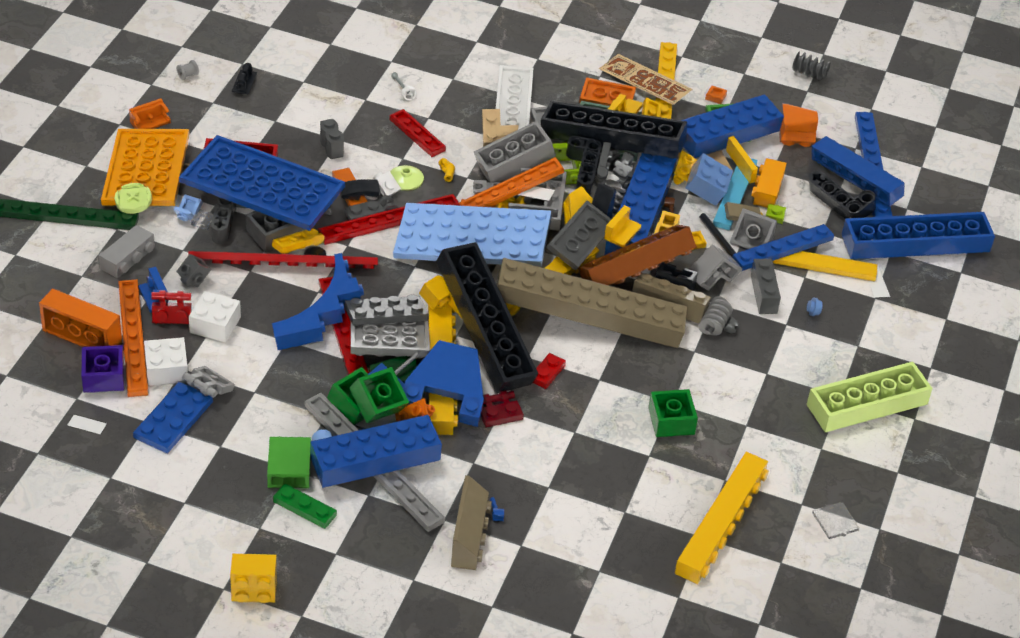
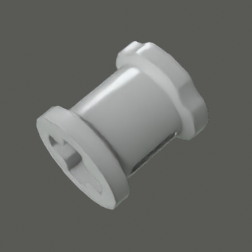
[176,60,199,80]

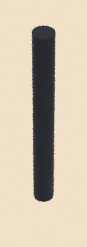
[699,213,736,257]

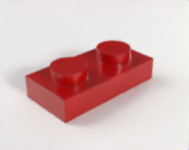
[532,353,566,389]

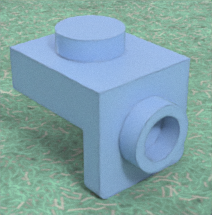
[173,194,203,222]

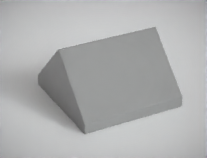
[730,208,777,249]

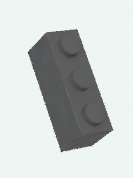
[751,259,781,314]

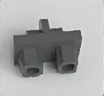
[613,151,635,179]

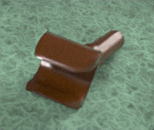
[664,196,675,213]

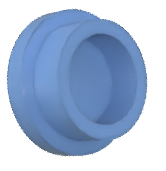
[807,297,822,316]

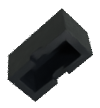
[655,262,698,291]

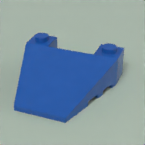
[403,340,484,427]

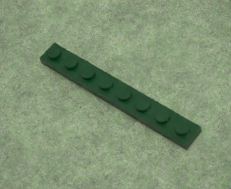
[0,199,139,230]

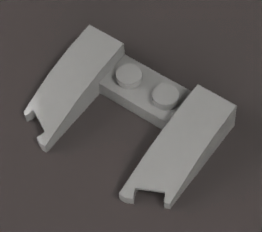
[508,168,567,231]

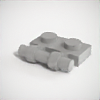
[182,366,235,398]

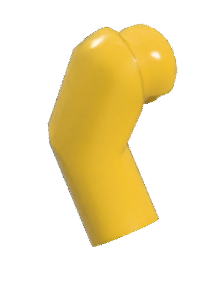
[438,158,455,182]

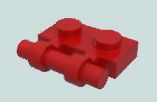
[151,290,192,324]

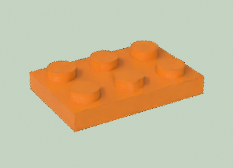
[579,77,636,106]

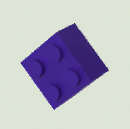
[81,345,124,393]

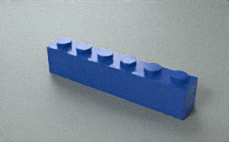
[812,136,905,206]

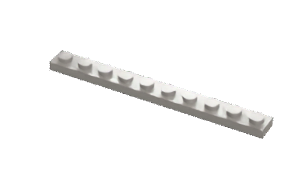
[305,393,445,532]

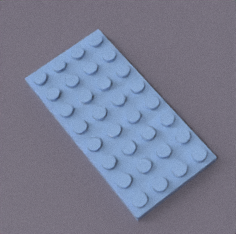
[393,203,551,267]

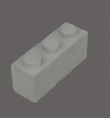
[99,225,155,278]

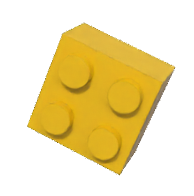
[230,553,277,603]

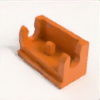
[129,98,171,129]

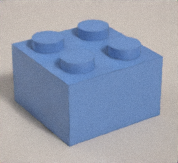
[685,153,733,206]

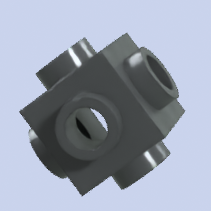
[176,254,211,287]

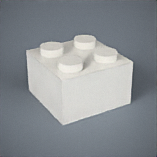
[189,291,241,343]
[144,337,188,386]

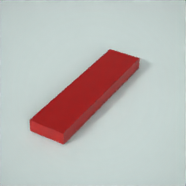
[389,109,446,157]

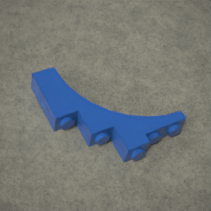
[272,253,364,350]

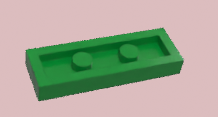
[273,484,337,529]

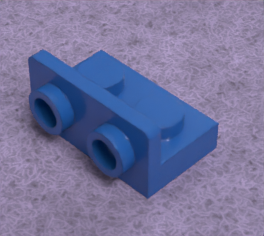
[139,267,168,313]

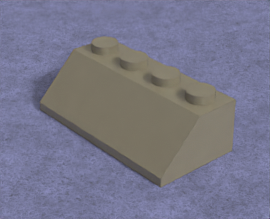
[451,475,492,570]

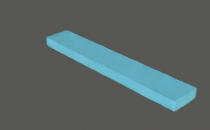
[713,158,758,230]

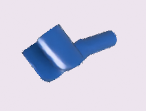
[490,497,504,521]

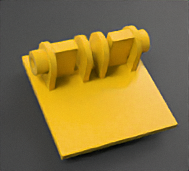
[673,150,697,185]

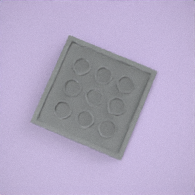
[350,321,430,358]

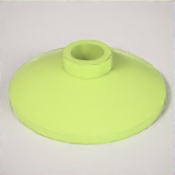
[390,165,424,191]

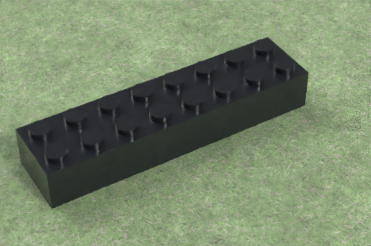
[541,101,687,159]
[436,242,538,393]

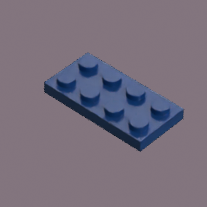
[133,382,213,454]

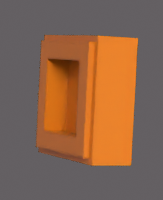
[705,85,727,104]

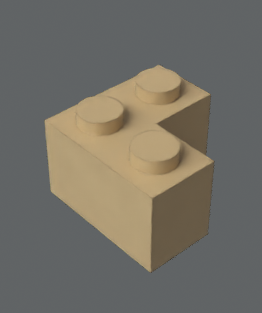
[482,109,518,147]

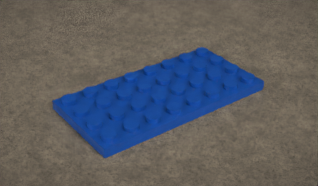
[179,135,345,231]

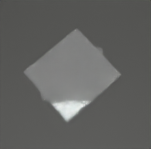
[812,502,860,539]

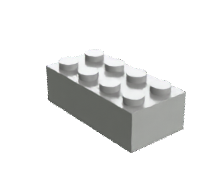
[474,121,556,182]

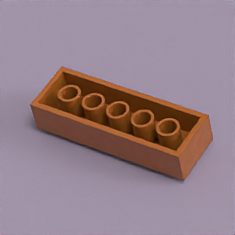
[578,224,697,285]

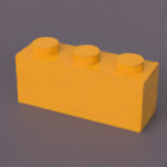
[751,158,787,208]

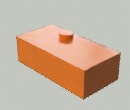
[39,288,122,347]

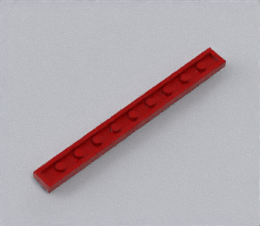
[188,251,378,269]

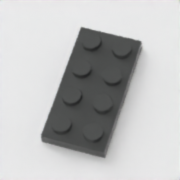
[546,201,611,271]
[344,295,429,326]

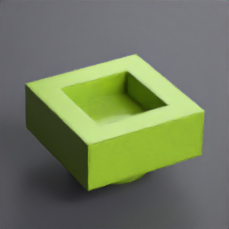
[766,204,786,224]

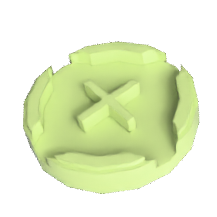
[114,183,152,214]

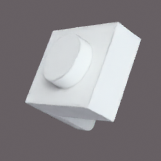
[373,171,401,196]

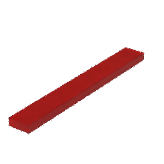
[318,194,460,245]
[318,277,368,375]

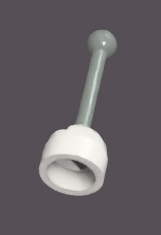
[391,72,417,101]

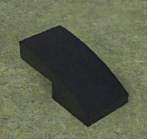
[340,179,380,201]

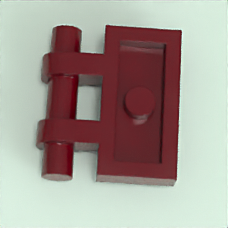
[481,390,524,428]

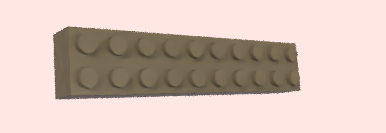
[496,258,687,348]

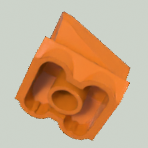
[779,104,818,147]

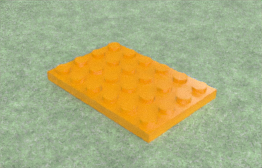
[101,129,190,206]

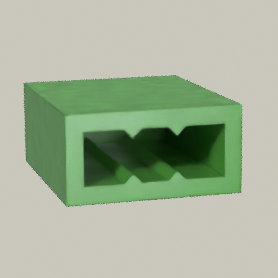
[267,436,311,488]

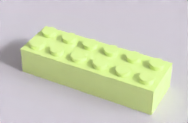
[807,362,933,432]

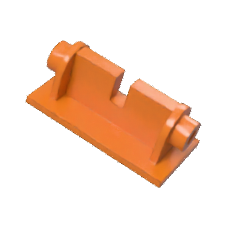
[395,398,435,422]

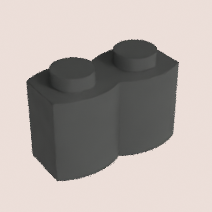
[320,119,344,159]

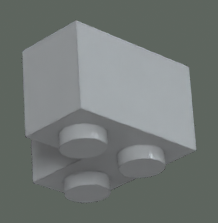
[689,244,743,291]

